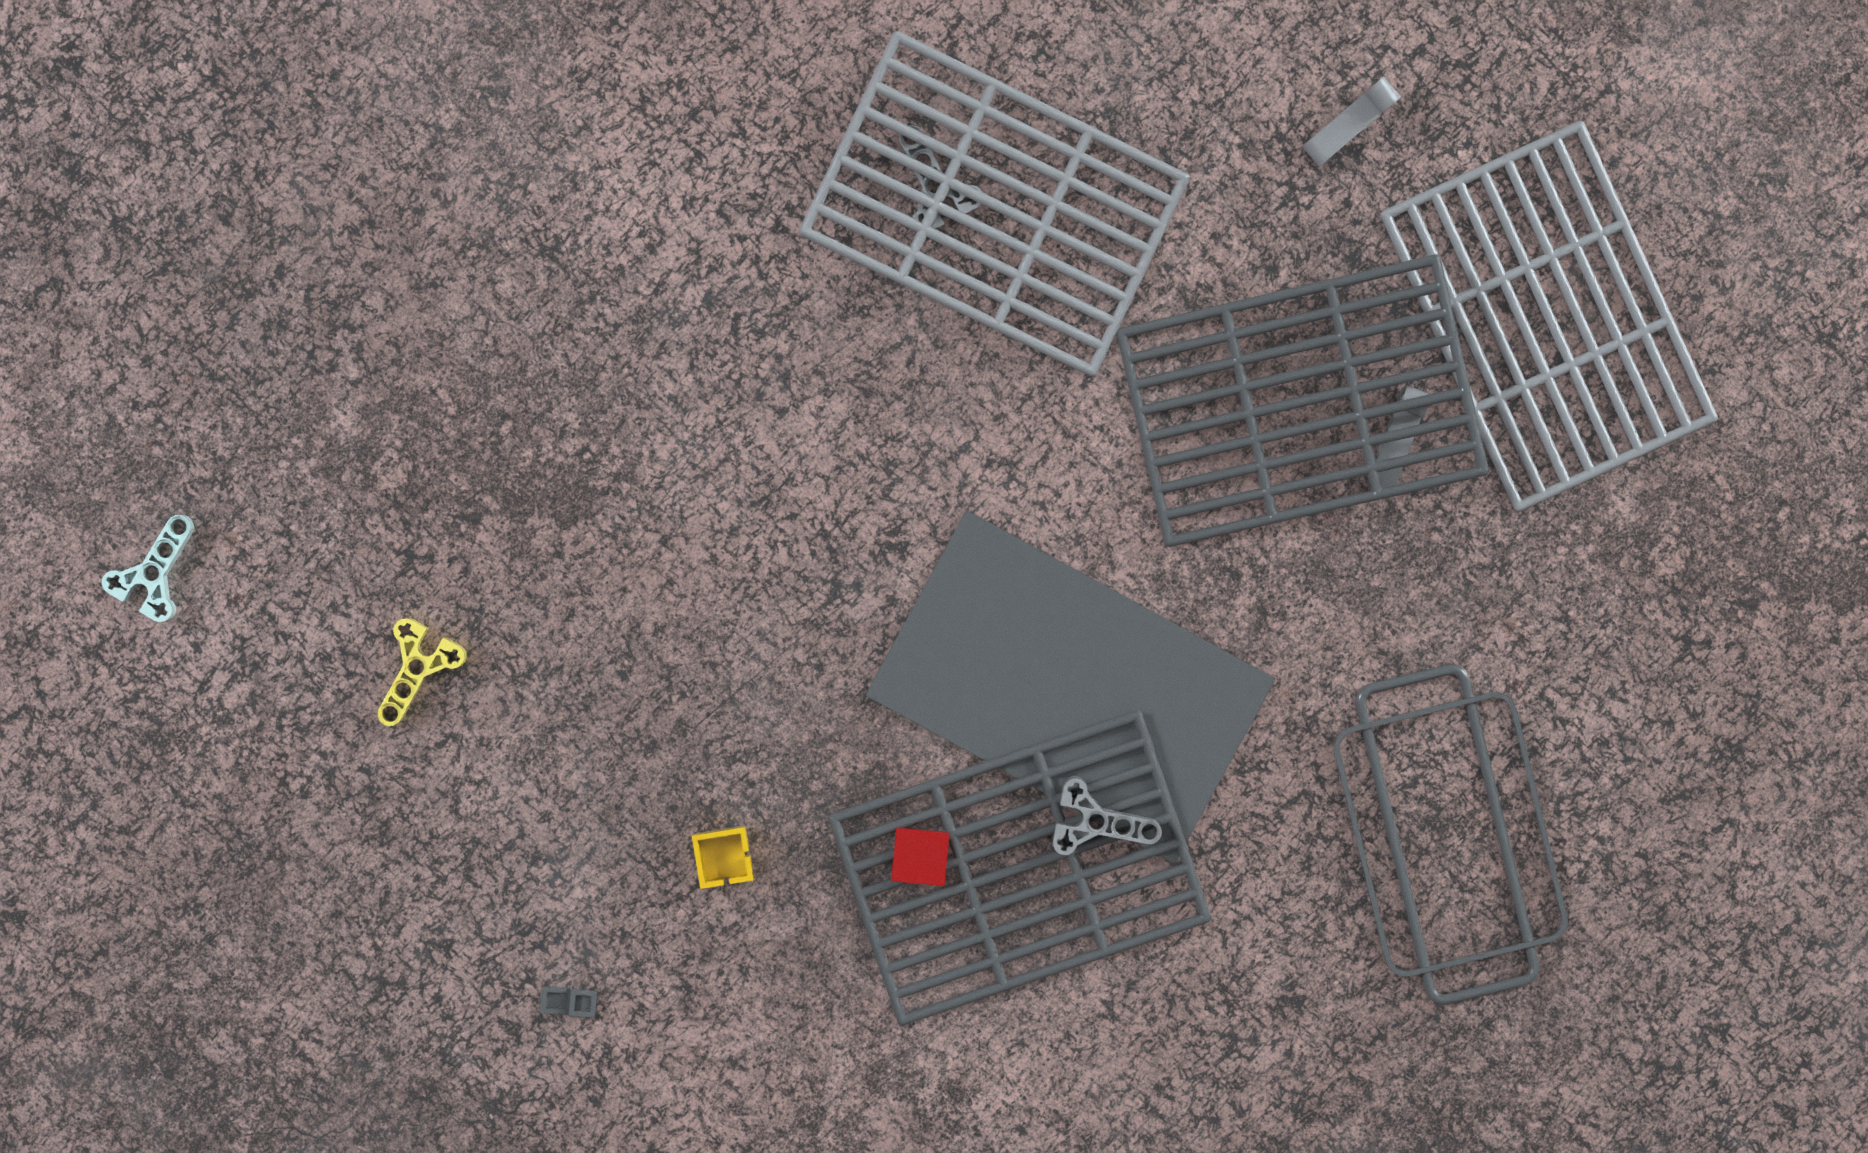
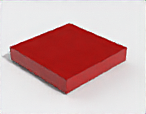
[891,827,950,886]

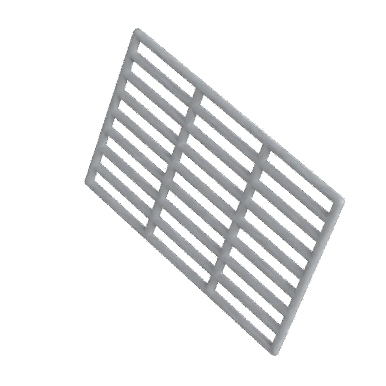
[799,31,1190,376]
[1380,121,1718,512]

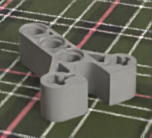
[899,125,982,233]
[1053,776,1162,855]

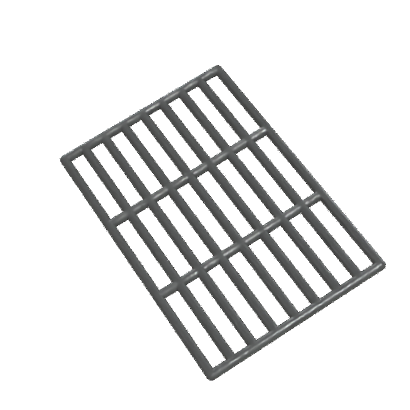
[1116,254,1489,547]
[828,710,1211,1025]

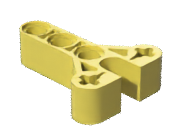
[378,618,467,726]

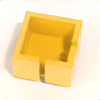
[692,825,754,889]

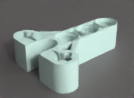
[102,515,194,622]

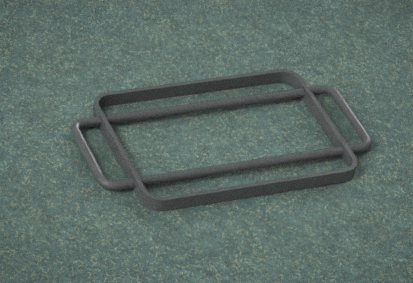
[1333,664,1568,1005]

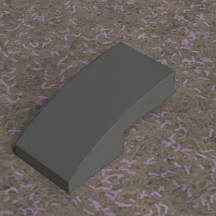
[539,985,597,1018]

